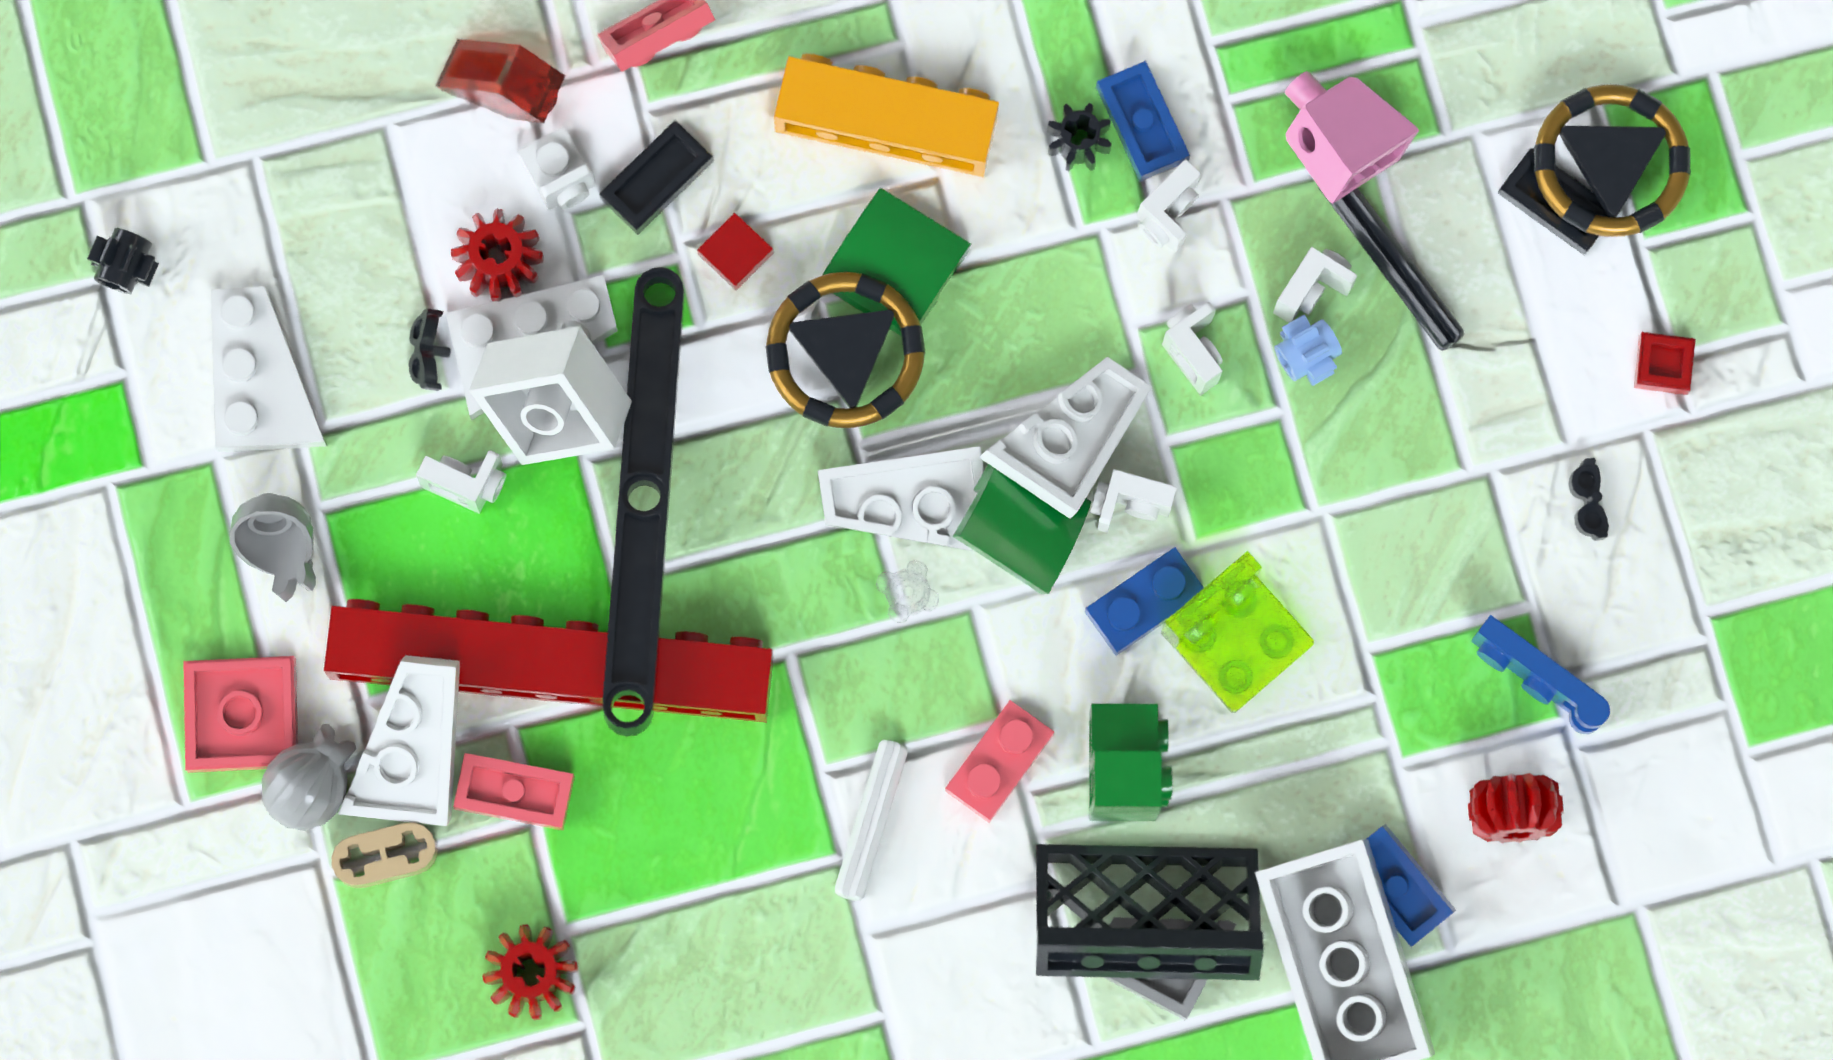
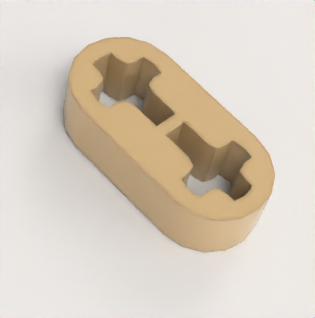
[331,822,438,888]

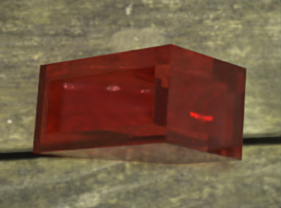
[436,39,565,123]

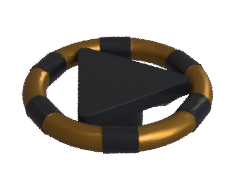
[1534,84,1691,237]
[765,272,925,428]

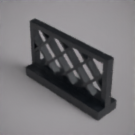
[1035,844,1264,981]

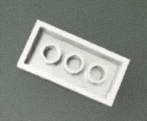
[1255,839,1435,1060]

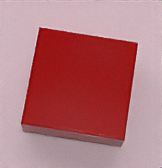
[697,212,774,291]
[1633,332,1696,395]

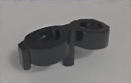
[409,308,451,391]
[1568,458,1609,541]

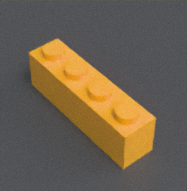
[774,54,999,177]

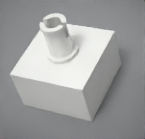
[469,321,632,465]

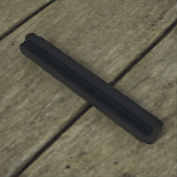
[1319,188,1464,351]

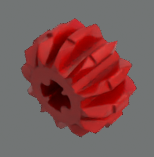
[450,208,544,302]
[1468,773,1564,844]
[482,924,579,1021]

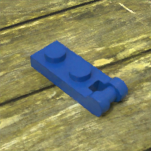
[1471,615,1610,735]

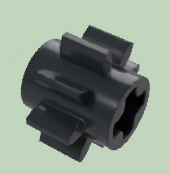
[1047,103,1112,172]
[87,228,159,294]

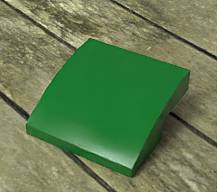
[822,187,971,336]
[952,464,1092,594]

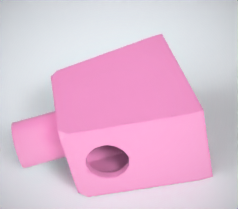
[1285,71,1419,204]

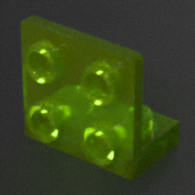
[1161,550,1314,713]

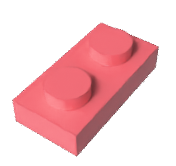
[597,0,715,72]
[945,700,1055,823]
[453,753,575,831]

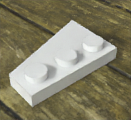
[446,275,617,420]
[210,286,327,452]
[979,357,1152,519]
[818,446,984,551]
[338,655,460,826]

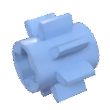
[1274,314,1342,386]

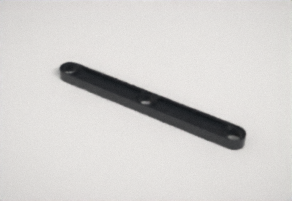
[602,267,685,737]

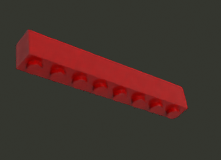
[323,599,774,723]

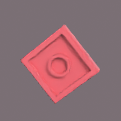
[183,656,298,773]

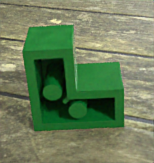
[1089,703,1172,821]

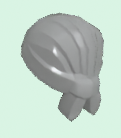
[230,493,316,602]
[262,724,357,831]

